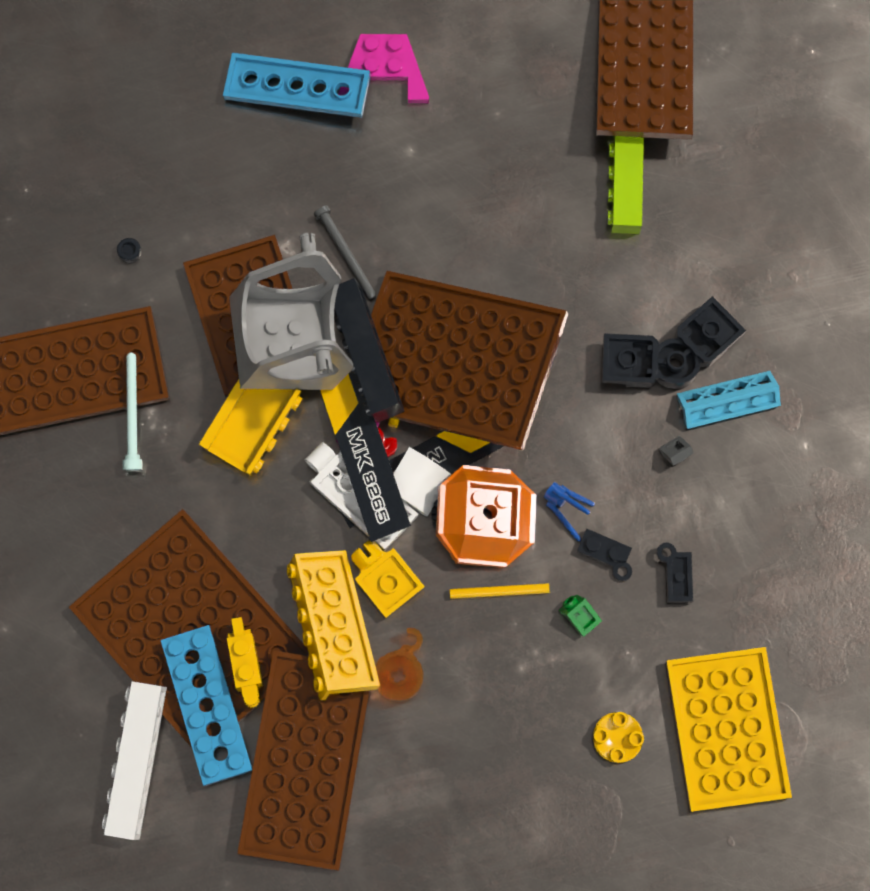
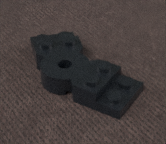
[602,296,746,389]

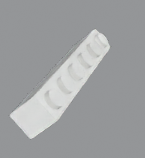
[102,682,167,840]

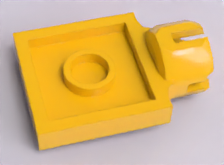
[351,540,425,619]

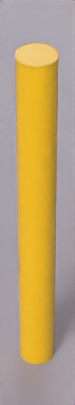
[450,583,550,599]

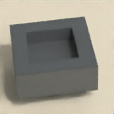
[659,436,694,466]

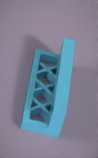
[677,371,781,429]

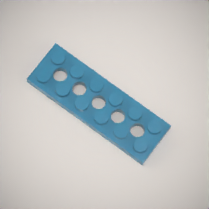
[223,53,371,118]
[161,625,252,786]

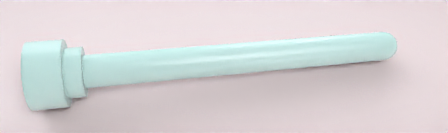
[122,352,142,470]

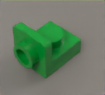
[559,595,602,637]

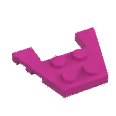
[338,34,429,103]

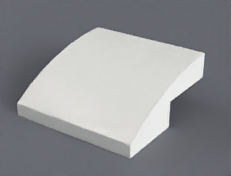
[394,447,451,517]

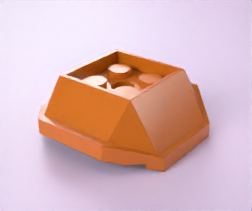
[436,465,536,568]

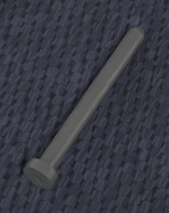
[314,205,376,300]

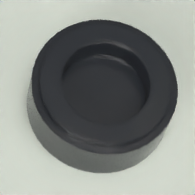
[117,238,142,263]

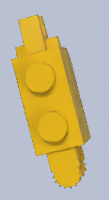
[227,617,263,708]

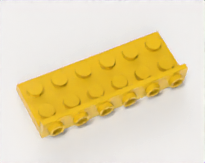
[287,550,380,700]

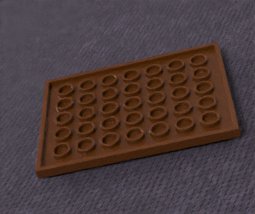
[371,271,568,450]
[69,509,309,748]

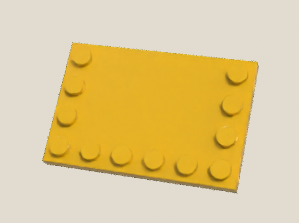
[666,647,792,812]

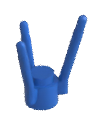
[544,482,595,542]

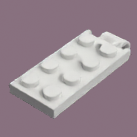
[305,442,418,551]

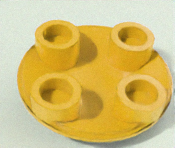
[593,712,644,763]

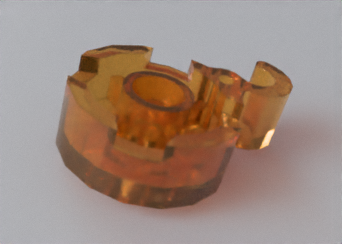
[375,628,424,703]

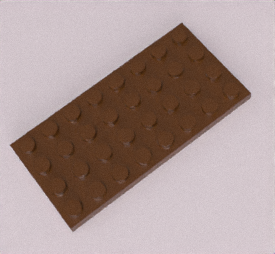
[596,0,693,140]
[0,306,170,435]
[237,650,369,871]

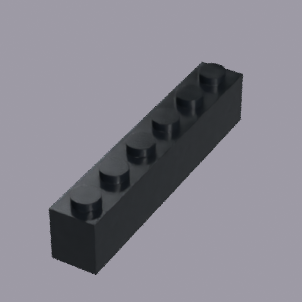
[334,278,405,423]

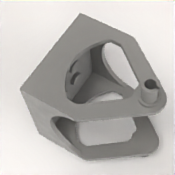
[229,233,353,390]

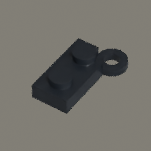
[576,529,632,582]
[656,542,693,603]

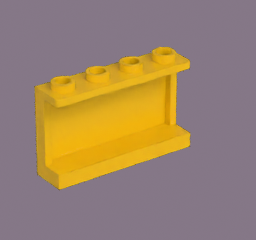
[199,379,303,476]

